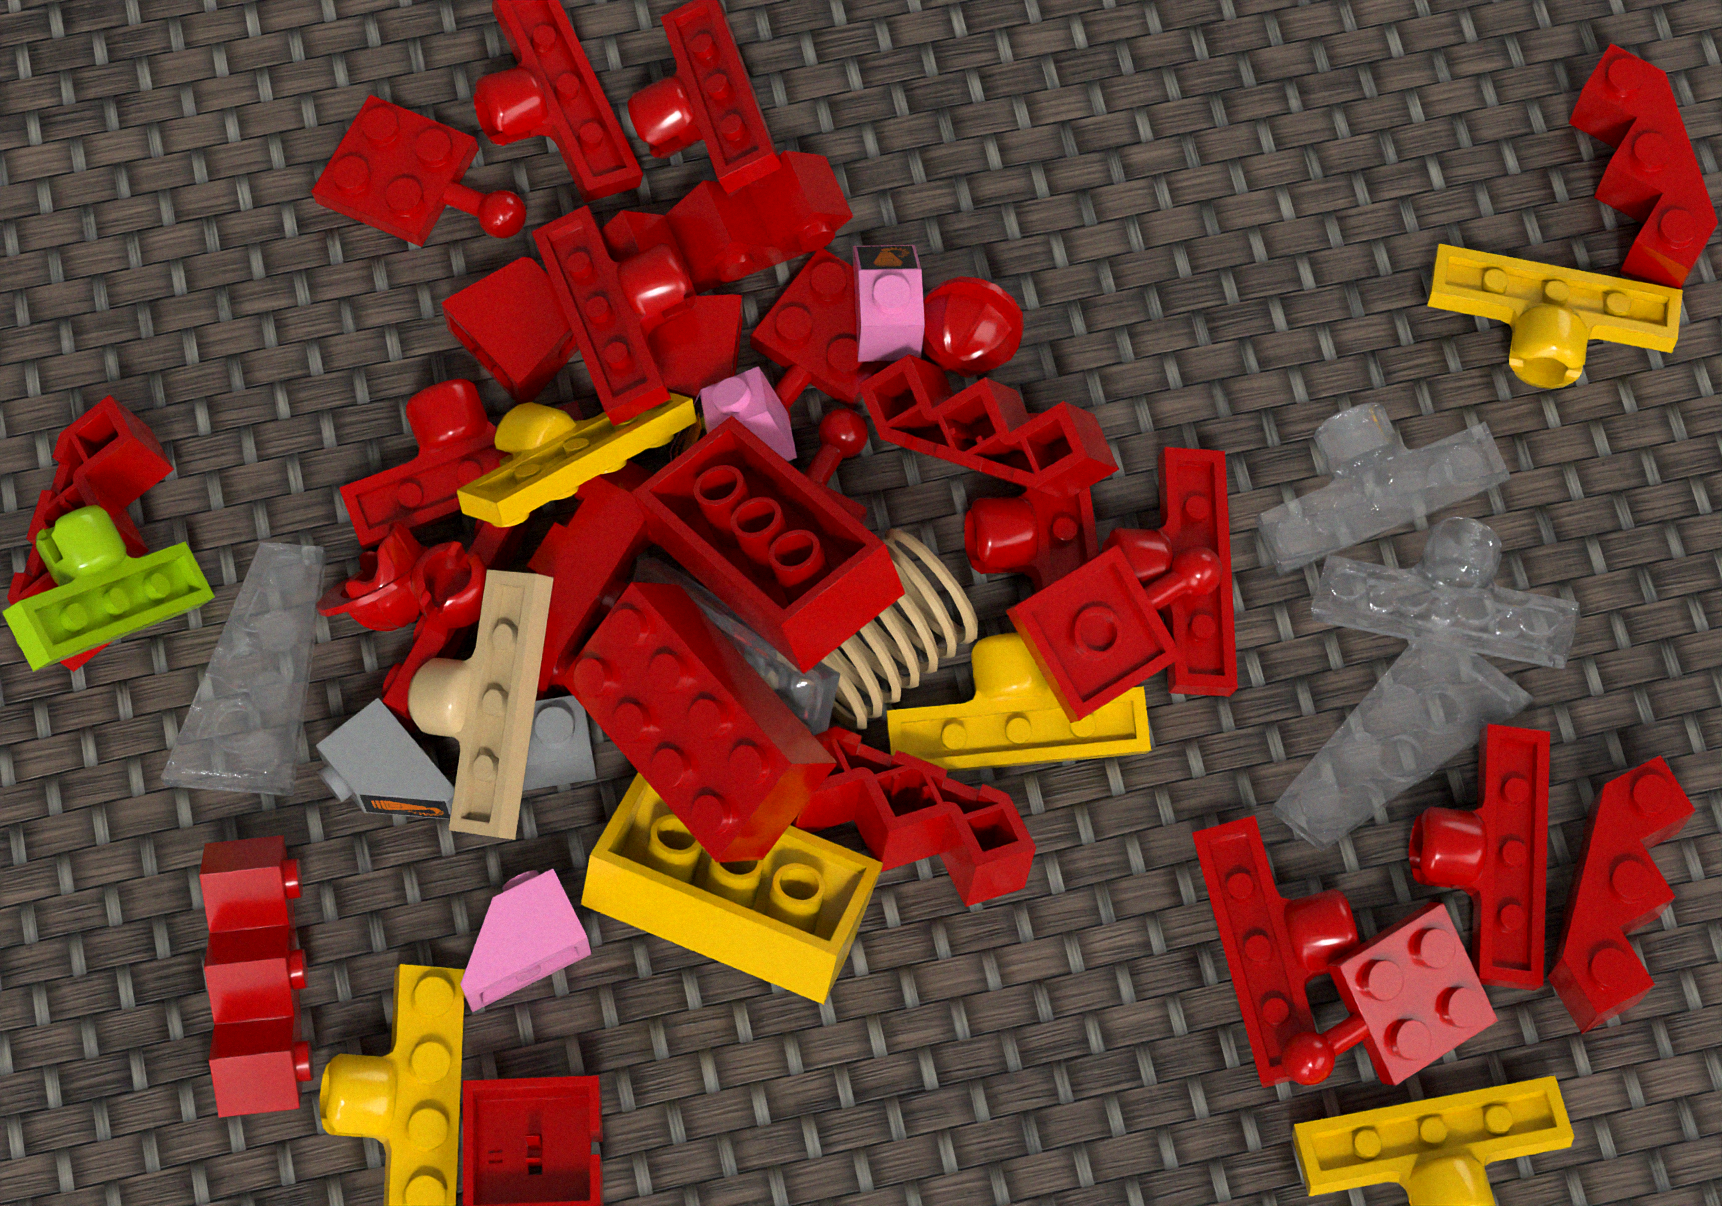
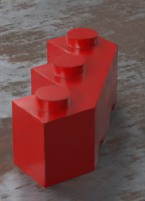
[1568,43,1718,290]
[600,150,854,295]
[858,354,1119,500]
[7,394,174,672]
[526,459,660,701]
[790,726,1036,907]
[1547,755,1696,1034]
[199,835,314,1118]

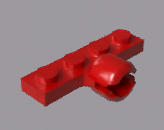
[473,0,643,203]
[627,0,783,194]
[532,205,697,426]
[339,379,584,551]
[964,413,1099,592]
[1101,447,1238,697]
[381,511,535,733]
[1409,723,1550,991]
[1192,815,1361,1088]

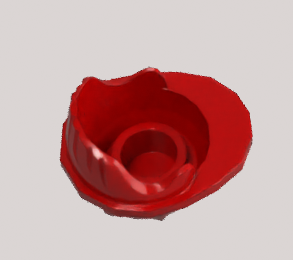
[922,276,1024,378]
[316,521,428,631]

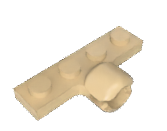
[408,570,553,840]

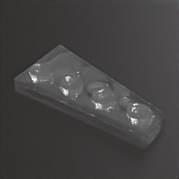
[160,542,327,796]
[1271,619,1534,852]

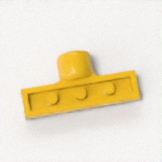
[1427,244,1683,389]
[457,392,697,527]
[886,632,1151,772]
[319,964,465,1206]
[1292,1075,1574,1206]

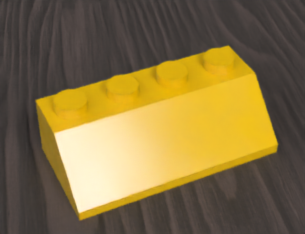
[581,772,883,1005]

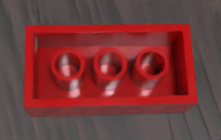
[631,415,906,674]
[561,582,837,863]

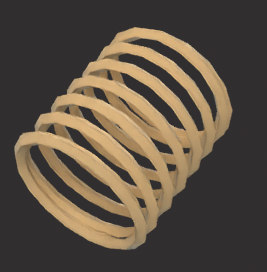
[786,529,978,730]

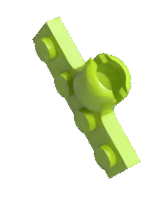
[2,505,215,672]

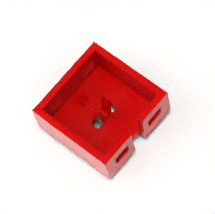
[463,1075,604,1206]

